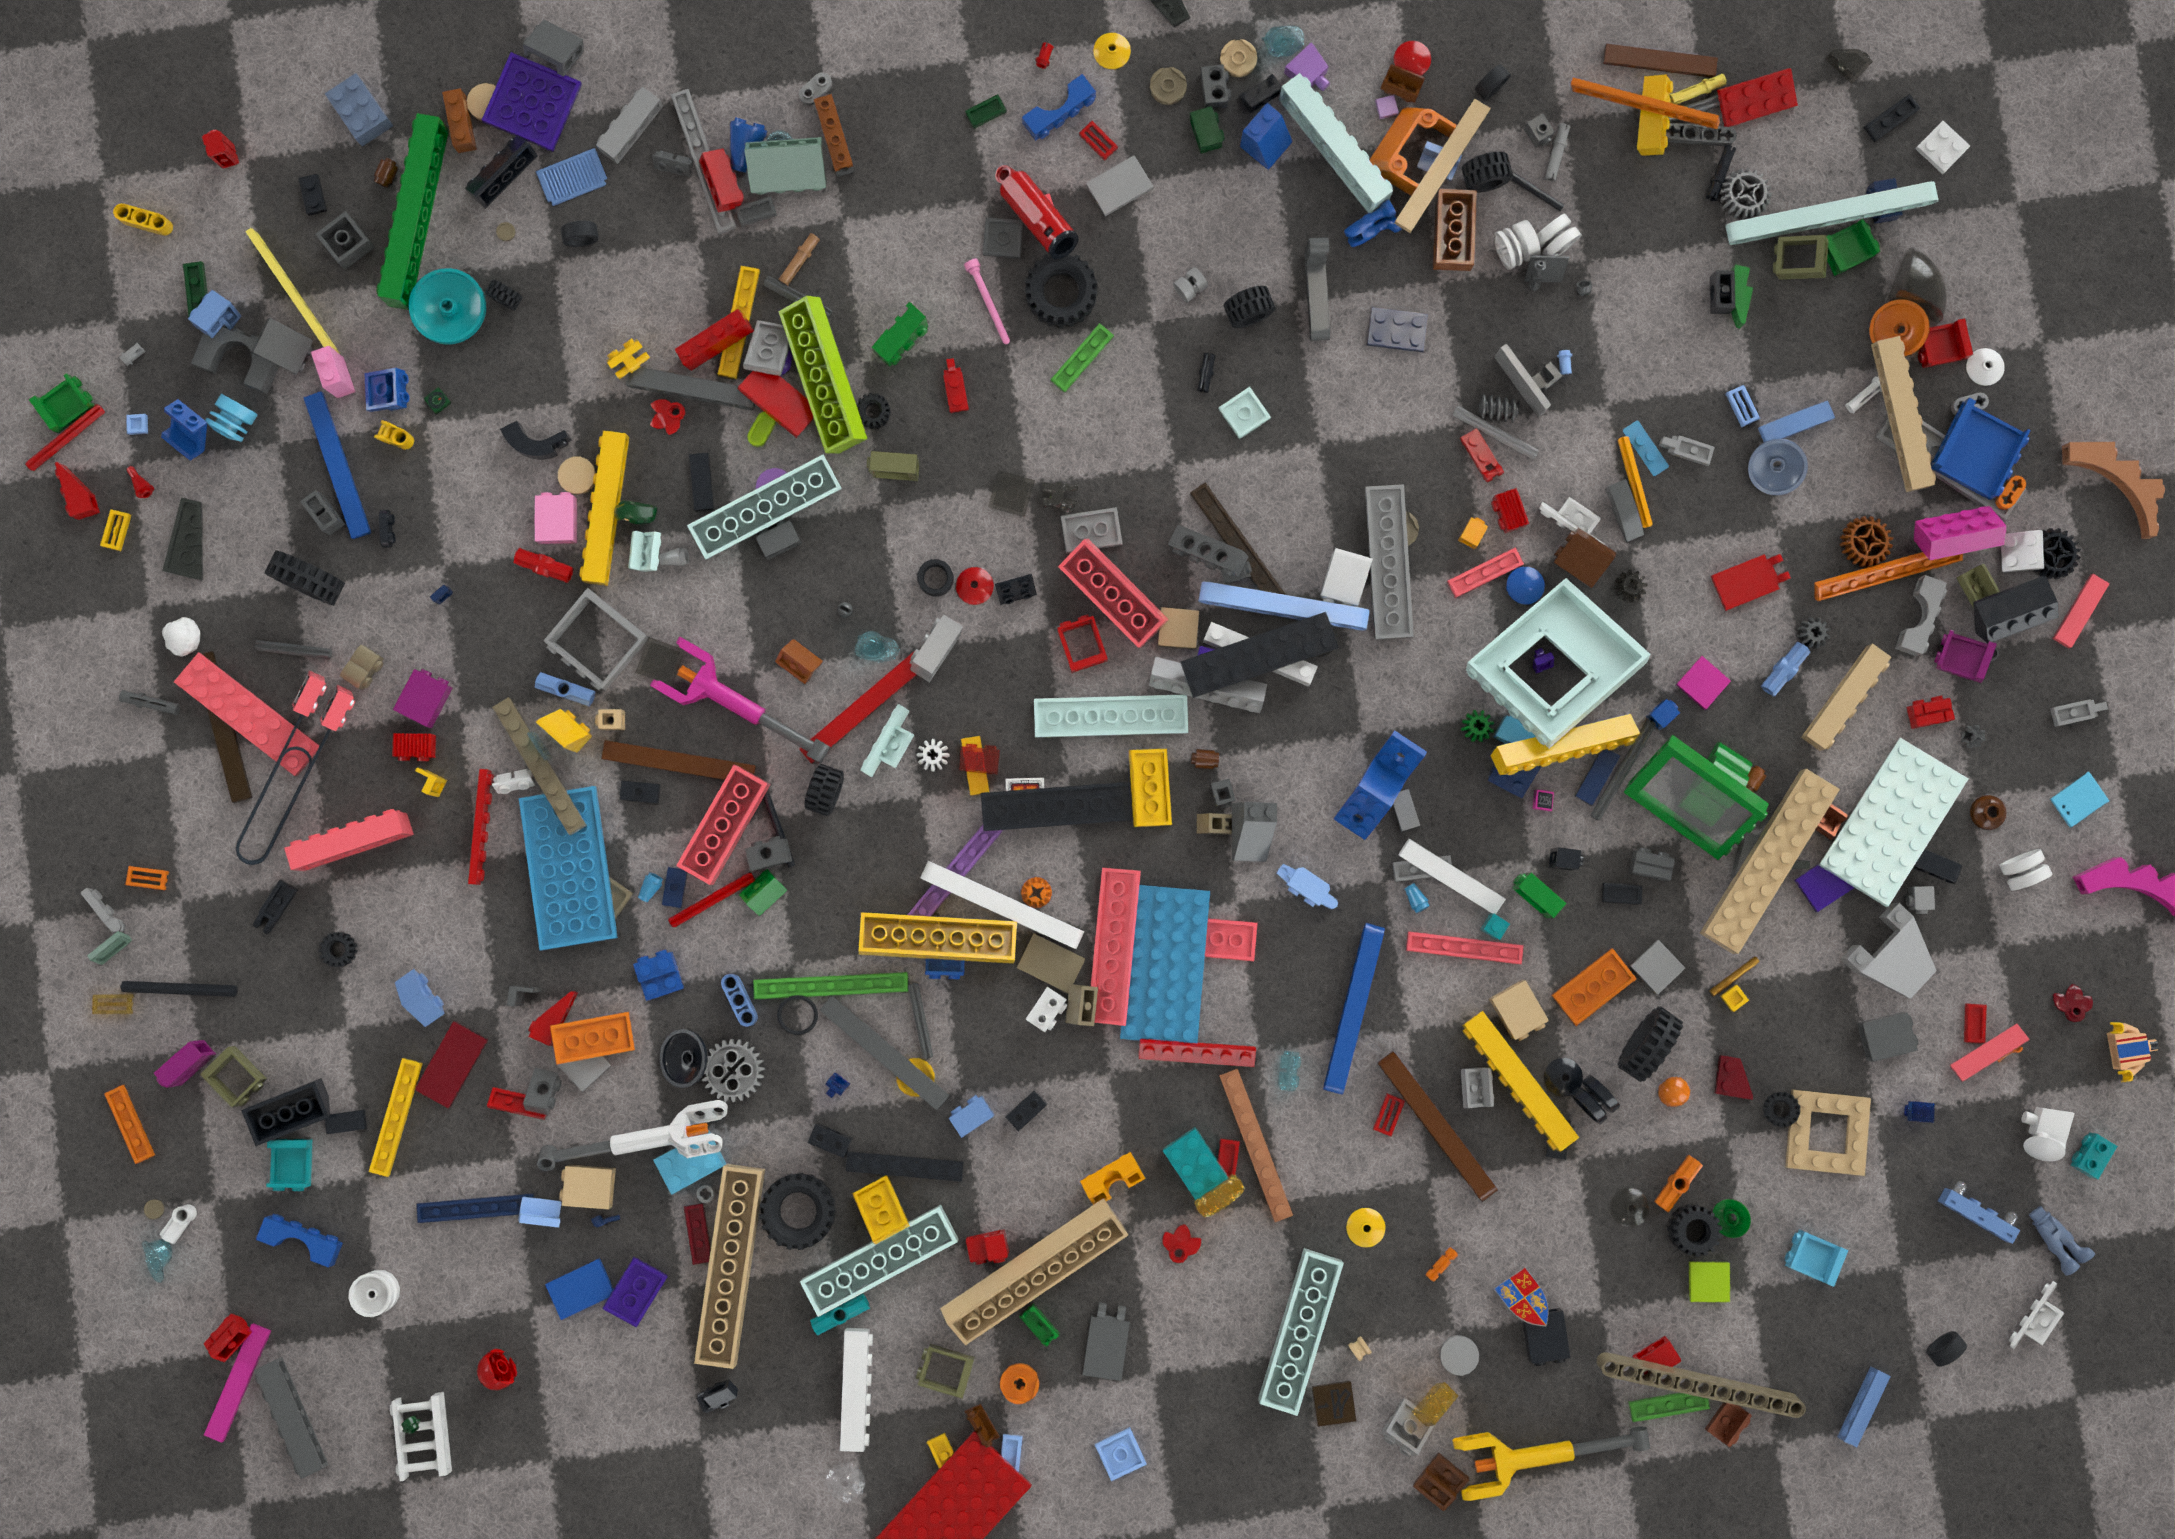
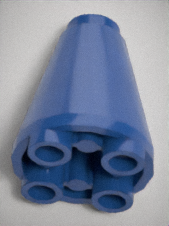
[730,117,768,173]

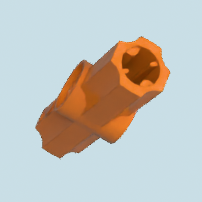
[1654,1155,1703,1212]

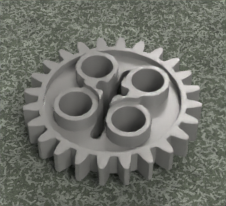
[702,1039,765,1102]

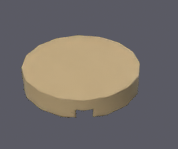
[1220,39,1257,77]
[467,83,496,121]
[558,457,596,495]

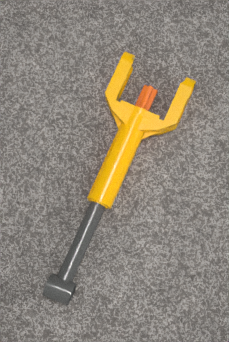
[1452,1426,1650,1501]

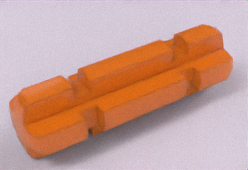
[1426,1247,1458,1282]

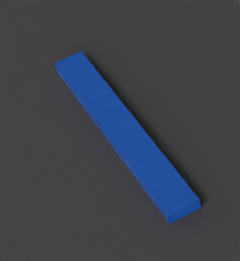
[303,391,371,539]

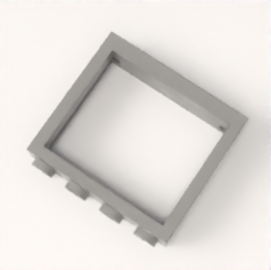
[544,588,650,691]

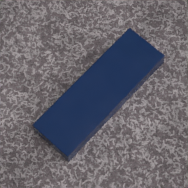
[1575,749,1620,806]

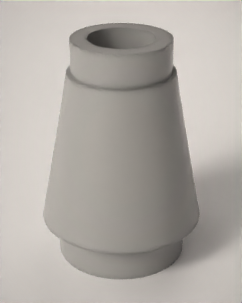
[659,547,689,566]

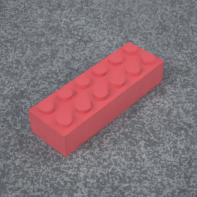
[1058,539,1169,648]
[676,765,771,885]
[284,809,414,871]

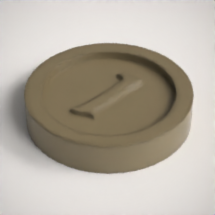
[496,222,516,241]
[144,1199,164,1219]

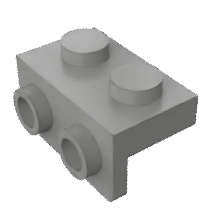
[1461,1067,1494,1108]

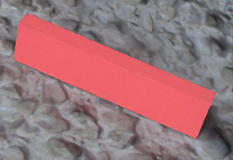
[1447,547,1524,598]
[2052,574,2110,648]
[1950,1024,2030,1082]

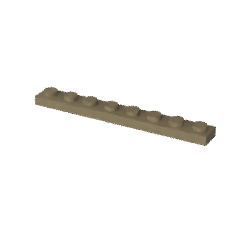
[493,697,587,836]

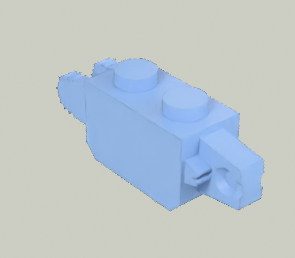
[1276,864,1338,909]

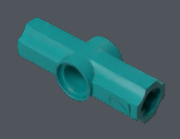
[810,1293,871,1336]

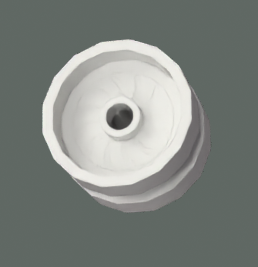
[1537,214,1582,256]
[1999,849,2053,891]
[349,1270,400,1317]

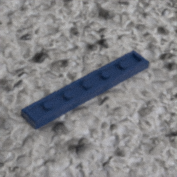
[416,1193,534,1223]

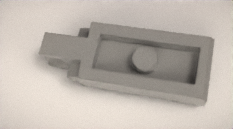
[1659,435,1715,466]
[2050,699,2108,727]

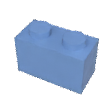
[949,1095,995,1138]

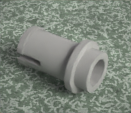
[119,343,146,366]

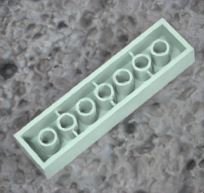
[1279,73,1393,213]
[687,454,842,559]
[800,1205,959,1317]
[1258,1248,1344,1416]

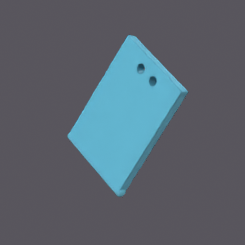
[2050,772,2109,828]

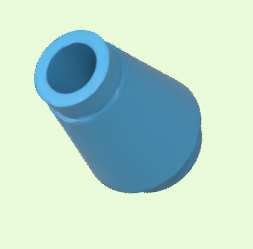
[638,872,663,902]
[1405,883,1430,913]

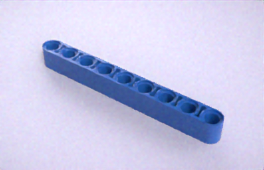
[1323,923,1385,1095]

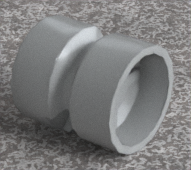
[1173,267,1208,303]

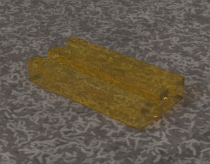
[92,994,134,1014]

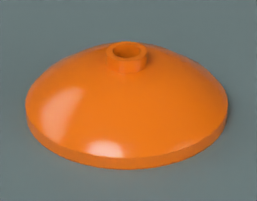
[1869,300,1929,356]

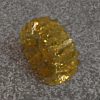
[1194,1175,1245,1217]

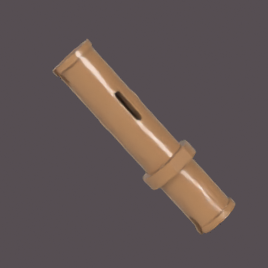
[778,233,820,286]

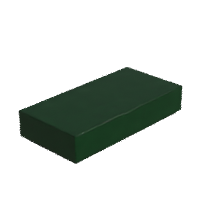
[965,94,1007,129]

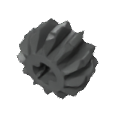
[1797,617,1831,649]

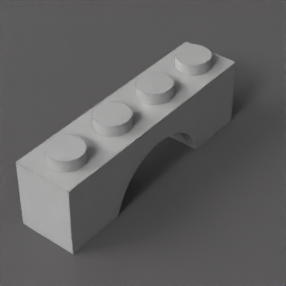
[1895,575,1947,657]

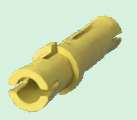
[1670,74,1727,104]

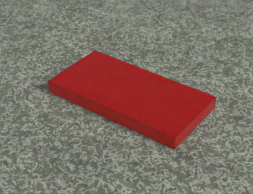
[737,371,814,438]

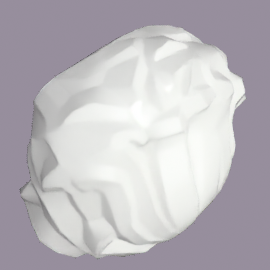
[162,617,200,657]

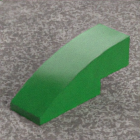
[1731,264,1753,329]

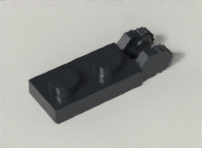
[253,879,298,935]

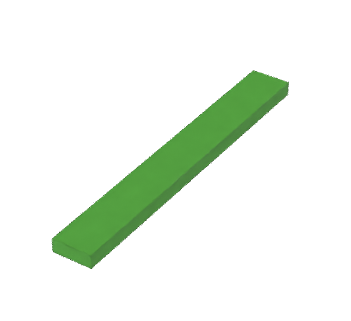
[753,972,909,999]

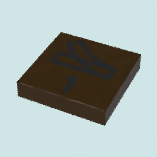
[1312,1381,1357,1427]

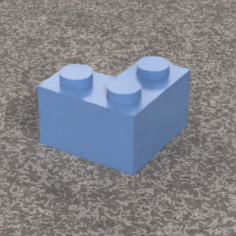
[188,290,241,338]
[395,969,445,1027]

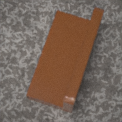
[775,639,823,684]

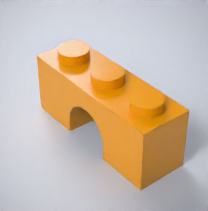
[1080,1152,1146,1205]

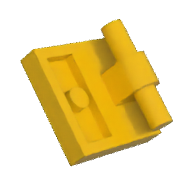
[606,338,650,379]

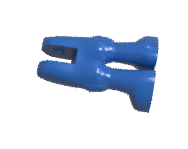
[1344,200,1401,247]

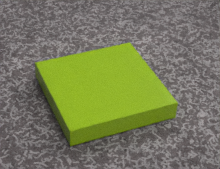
[1689,1261,1730,1302]

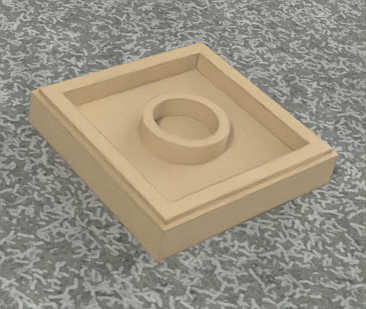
[1158,607,1199,649]

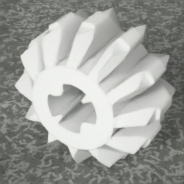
[917,739,950,772]

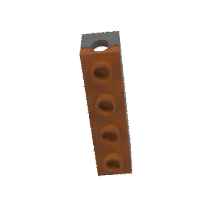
[814,94,855,177]

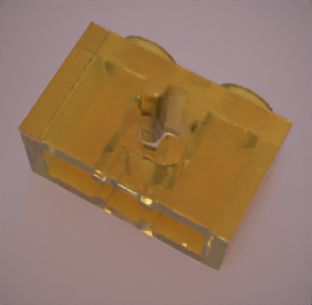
[1412,1382,1458,1426]

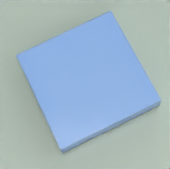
[1095,1427,1147,1481]

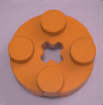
[1000,1363,1039,1404]

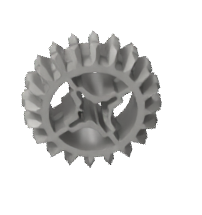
[1719,168,1772,220]

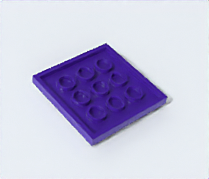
[482,52,582,152]

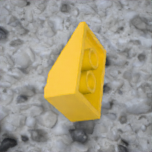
[536,709,592,753]

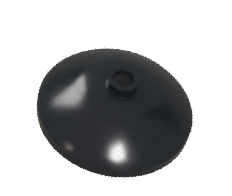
[659,1029,708,1088]

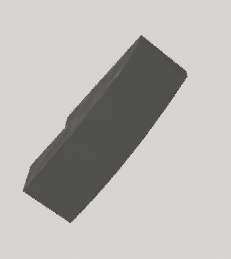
[1605,479,1644,542]

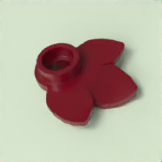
[2053,984,2093,1022]

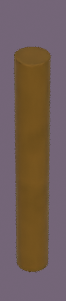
[1709,956,1760,997]

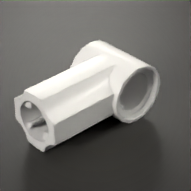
[159,1204,197,1244]

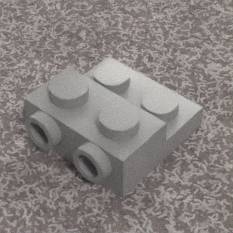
[1381,1398,1437,1457]

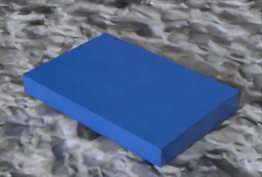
[545,1258,613,1320]

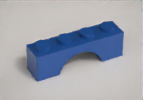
[1022,74,1096,141]
[256,1214,343,1267]

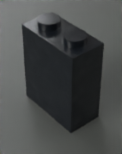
[1522,1308,1571,1366]

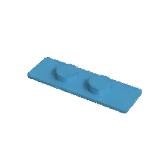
[1623,421,1669,476]

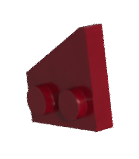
[1714,1055,1753,1100]

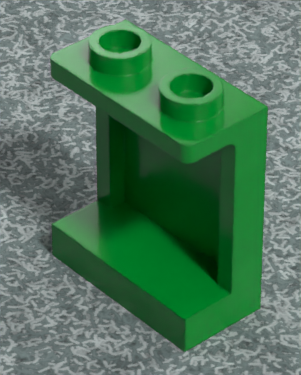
[1826,219,1880,276]
[29,373,94,434]

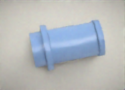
[1557,350,1572,375]

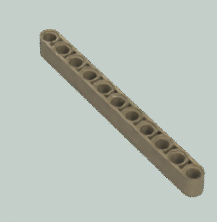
[1596,1352,1806,1418]

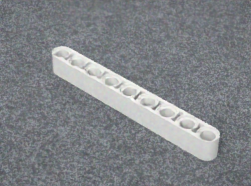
[920,861,1084,949]

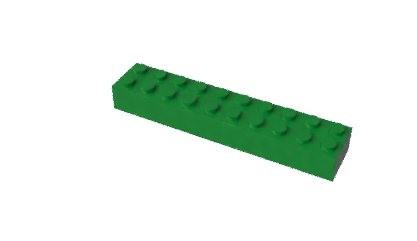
[376,113,449,310]

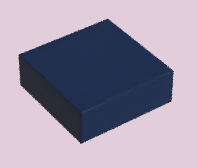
[430,585,453,604]

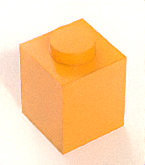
[1458,517,1488,549]

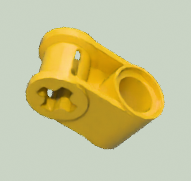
[374,420,414,450]

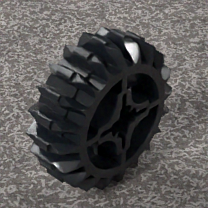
[2033,528,2081,580]

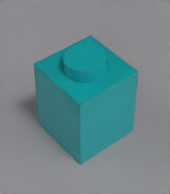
[1480,913,1510,940]

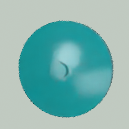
[409,268,486,344]

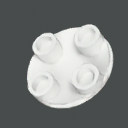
[2023,1132,2066,1161]

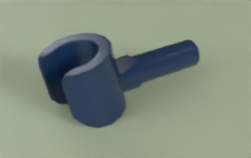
[591,1214,620,1227]

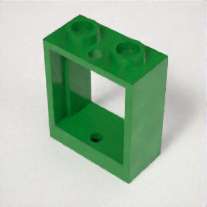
[1512,872,1567,919]

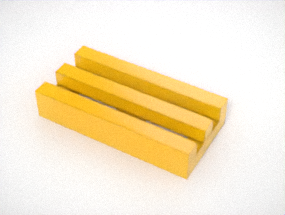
[100,509,131,551]

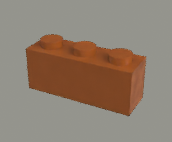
[442,88,477,153]

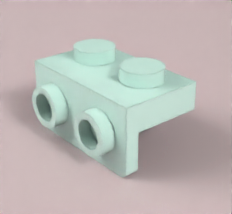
[628,531,661,572]

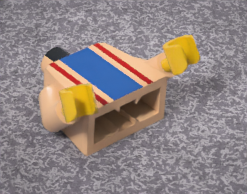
[2107,1022,2159,1083]

